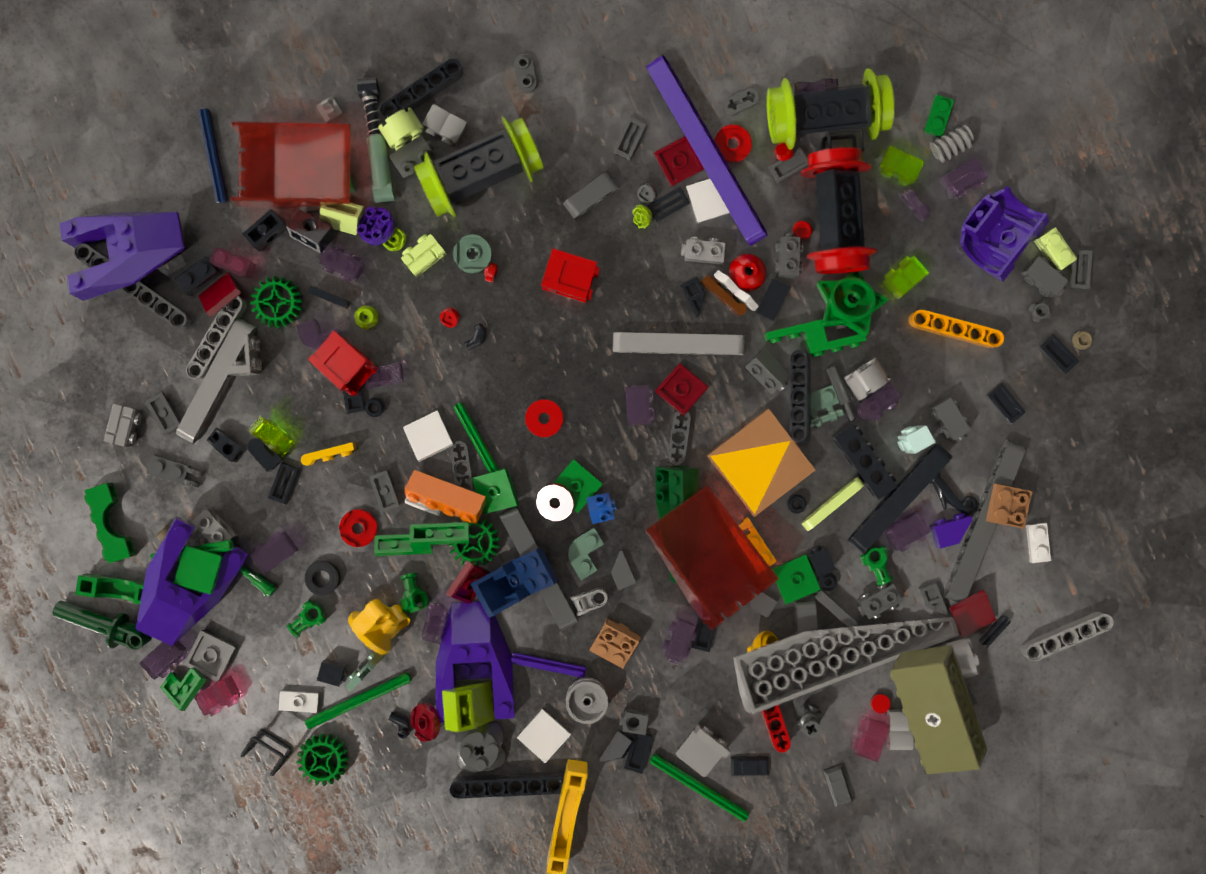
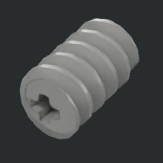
[929,125,974,163]

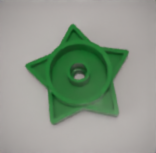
[816,271,888,337]

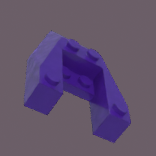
[59,212,185,301]
[136,516,248,646]
[436,601,516,723]

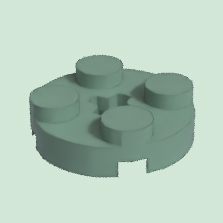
[453,234,492,274]

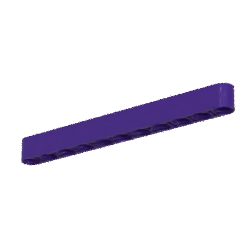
[646,55,768,246]

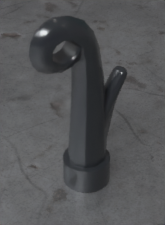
[929,472,978,514]

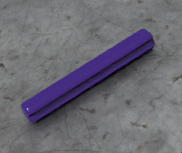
[511,652,586,678]

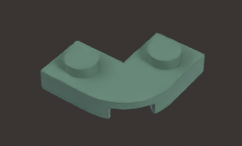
[568,528,604,580]
[346,651,389,691]

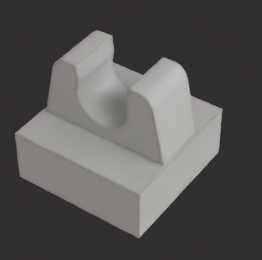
[316,96,343,124]

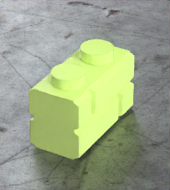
[1034,227,1077,270]
[401,234,446,277]

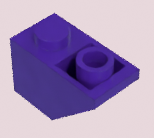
[930,513,972,549]

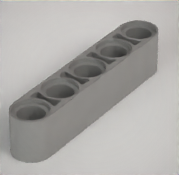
[186,296,247,380]
[1020,612,1114,661]

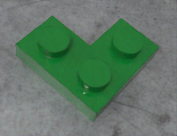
[160,667,207,711]

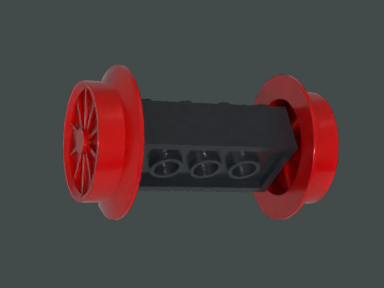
[801,148,877,274]

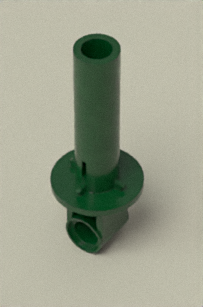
[53,600,152,650]

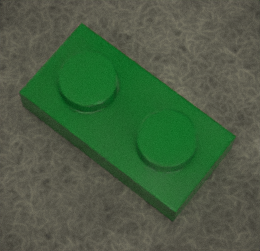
[923,94,954,138]

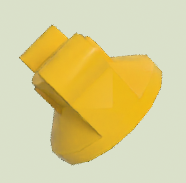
[348,599,411,655]

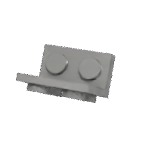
[226,334,262,376]

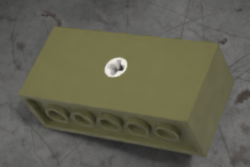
[890,645,988,774]

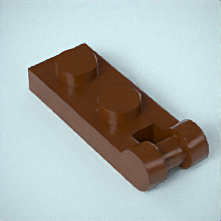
[700,275,747,316]

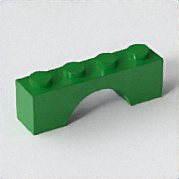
[84,482,136,564]
[75,573,144,604]

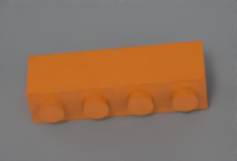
[405,470,486,524]

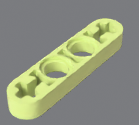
[801,476,865,531]

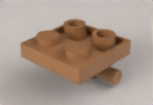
[986,484,1032,529]
[589,618,641,669]

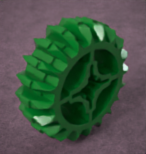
[250,276,304,328]
[448,518,500,566]
[296,733,349,786]

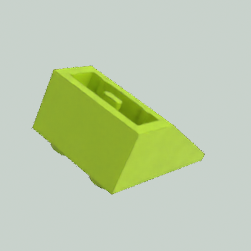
[442,681,495,732]

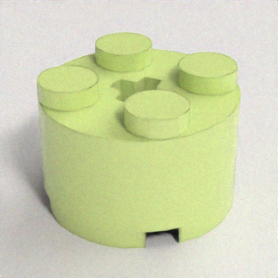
[378,107,424,151]

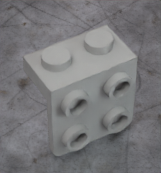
[676,724,730,777]

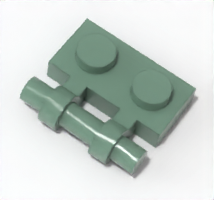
[796,385,844,428]

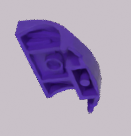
[960,187,1050,282]

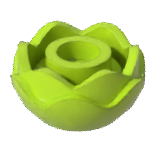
[632,205,652,229]
[383,227,406,251]
[354,305,378,330]

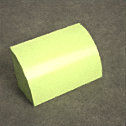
[320,196,364,235]

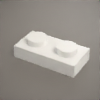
[1026,523,1051,563]

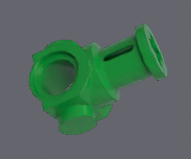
[859,545,893,586]
[400,573,429,614]
[286,599,327,638]

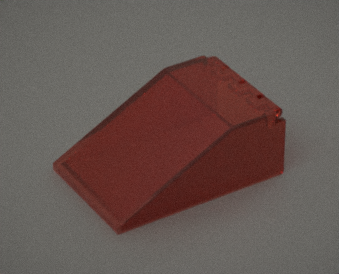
[230,121,351,209]
[645,485,779,630]

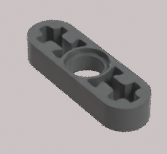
[668,411,691,465]
[450,441,474,492]
[815,590,860,627]

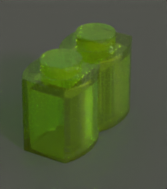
[878,146,925,186]
[882,256,929,300]

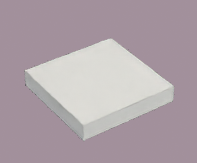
[686,179,730,224]
[403,411,454,462]
[517,708,571,763]

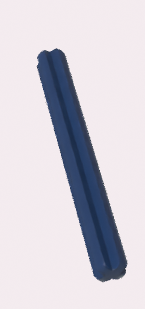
[198,108,227,203]

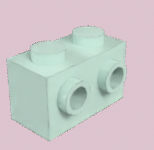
[897,425,935,454]

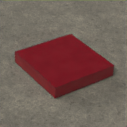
[653,136,705,187]
[198,272,241,317]
[655,363,709,416]
[446,561,490,604]
[949,590,996,638]

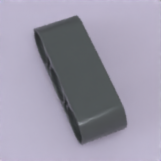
[563,171,619,219]
[795,601,818,634]

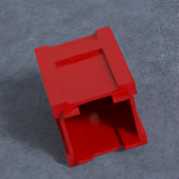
[541,248,600,303]
[308,331,379,396]

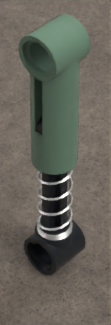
[356,77,395,203]

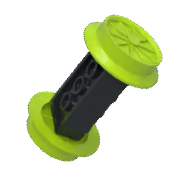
[767,68,894,150]
[414,117,544,217]

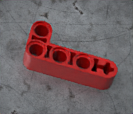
[761,705,791,753]

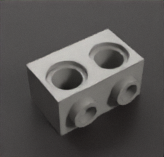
[192,508,238,543]

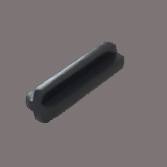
[979,615,1011,648]

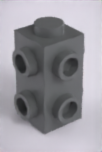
[389,135,436,179]
[774,234,803,278]
[1021,257,1068,298]
[745,348,790,394]
[930,398,971,442]
[856,582,903,620]

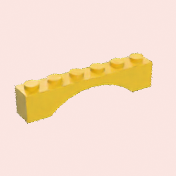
[546,759,587,874]

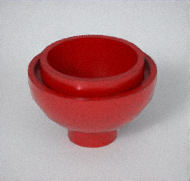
[728,254,767,292]

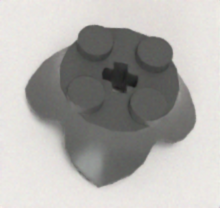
[455,722,506,773]

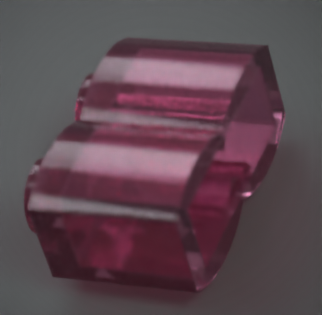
[209,248,256,278]
[194,676,242,717]
[852,716,889,762]

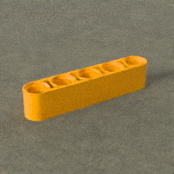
[909,310,1004,348]

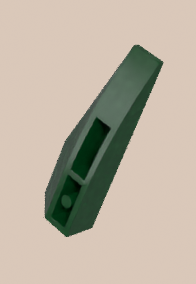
[655,466,699,585]

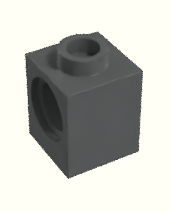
[619,709,649,735]

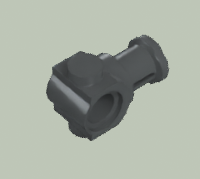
[796,703,822,738]

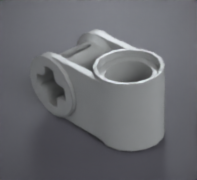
[570,587,608,616]

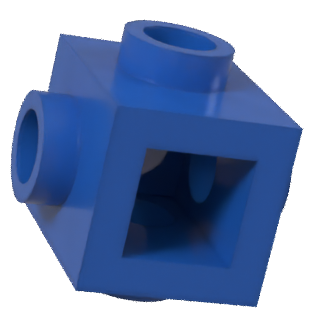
[586,492,617,524]

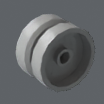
[566,677,608,724]

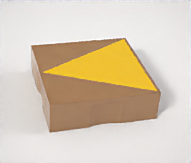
[706,409,815,517]

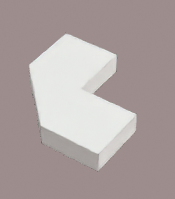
[714,270,759,311]

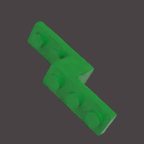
[764,319,866,357]
[374,522,469,556]

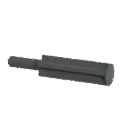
[826,365,856,421]

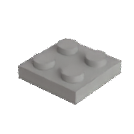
[184,629,237,682]

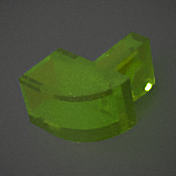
[248,415,295,457]

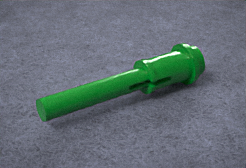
[239,565,277,597]

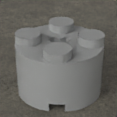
[844,357,891,401]
[941,638,979,679]

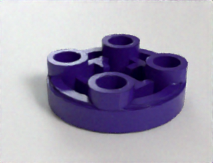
[356,207,396,245]

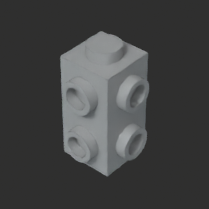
[681,237,725,264]

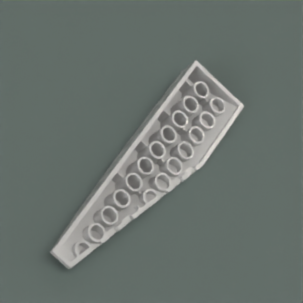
[733,617,959,714]

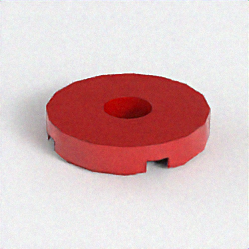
[714,124,752,163]
[525,400,563,437]
[339,509,378,547]

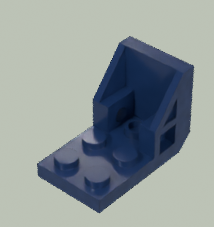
[471,547,559,618]

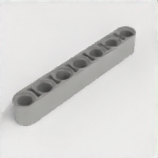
[176,318,257,444]
[613,332,745,355]

